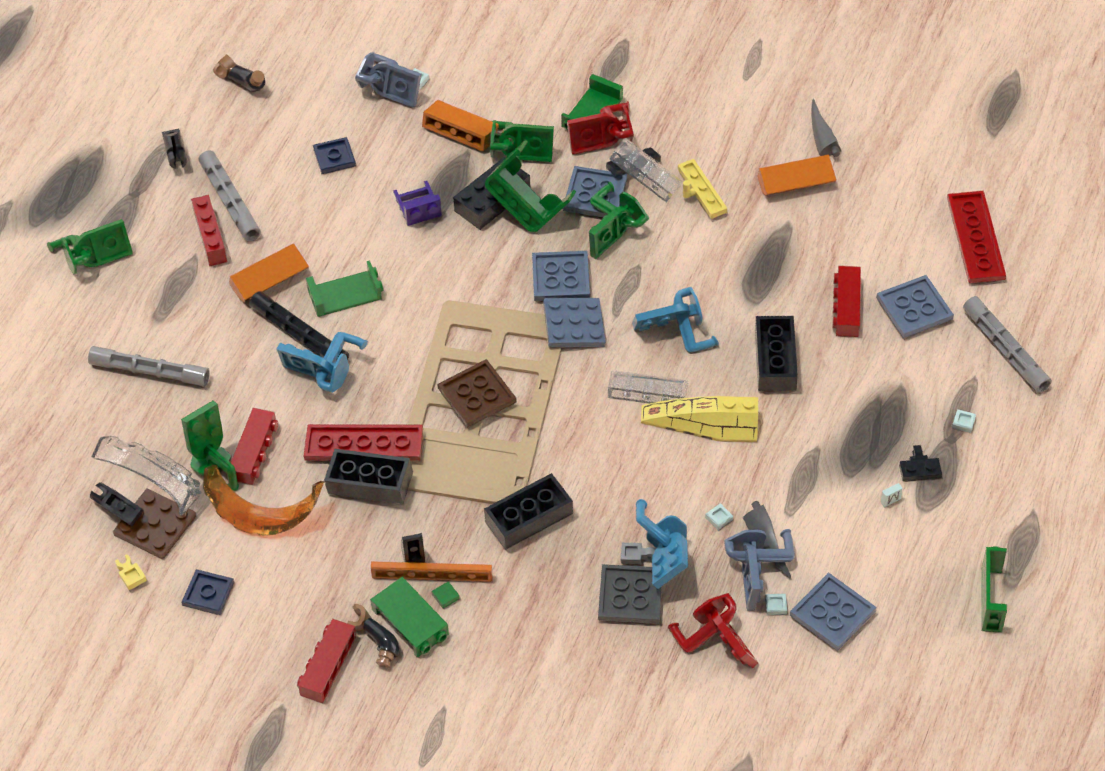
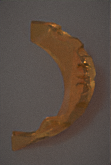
[203,465,324,536]

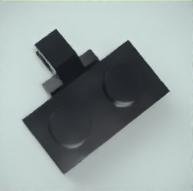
[899,445,942,481]

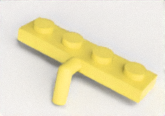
[678,159,727,219]

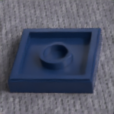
[312,137,356,175]
[181,569,234,615]

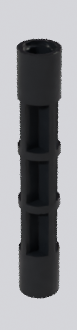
[249,291,349,363]

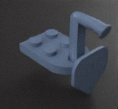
[355,52,422,107]
[724,529,795,611]

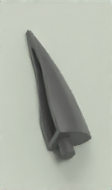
[811,98,842,157]
[743,501,791,578]

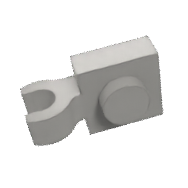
[620,542,655,564]

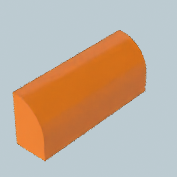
[422,100,499,151]
[757,155,837,196]
[229,243,309,302]

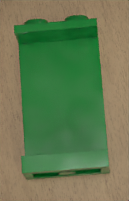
[561,74,623,130]
[306,260,384,317]
[981,546,1007,632]
[370,577,449,657]

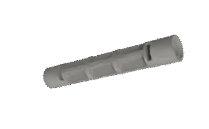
[198,150,261,241]
[963,296,1052,393]
[88,346,210,387]

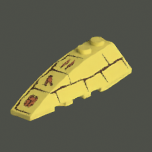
[641,396,758,442]

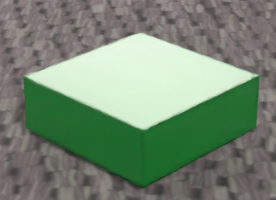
[432,581,460,609]

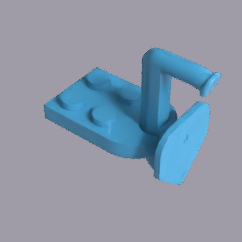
[632,287,719,352]
[277,332,368,393]
[636,499,688,589]

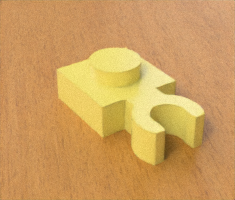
[115,554,147,590]

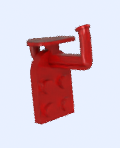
[567,101,634,155]
[668,593,759,668]

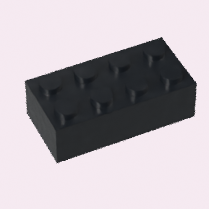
[453,157,531,230]
[755,316,798,391]
[324,449,413,504]
[484,473,573,550]

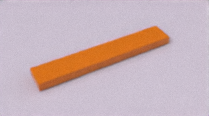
[371,561,493,582]

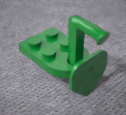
[490,120,554,162]
[589,182,649,259]
[47,219,133,274]
[181,400,239,491]

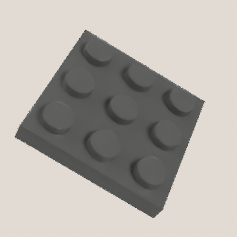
[598,564,661,624]

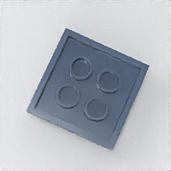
[563,166,627,217]
[532,251,590,301]
[876,275,954,338]
[543,298,606,347]
[790,572,877,651]

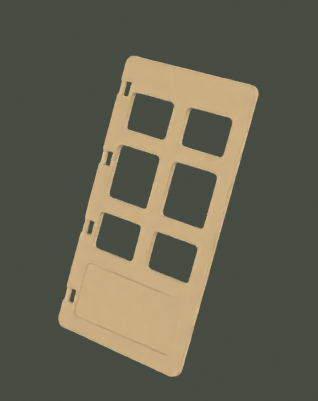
[408,300,562,504]

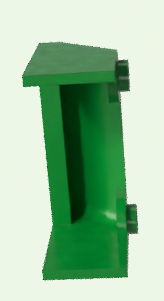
[485,140,576,232]

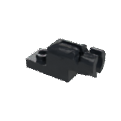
[162,128,187,169]
[90,482,144,526]

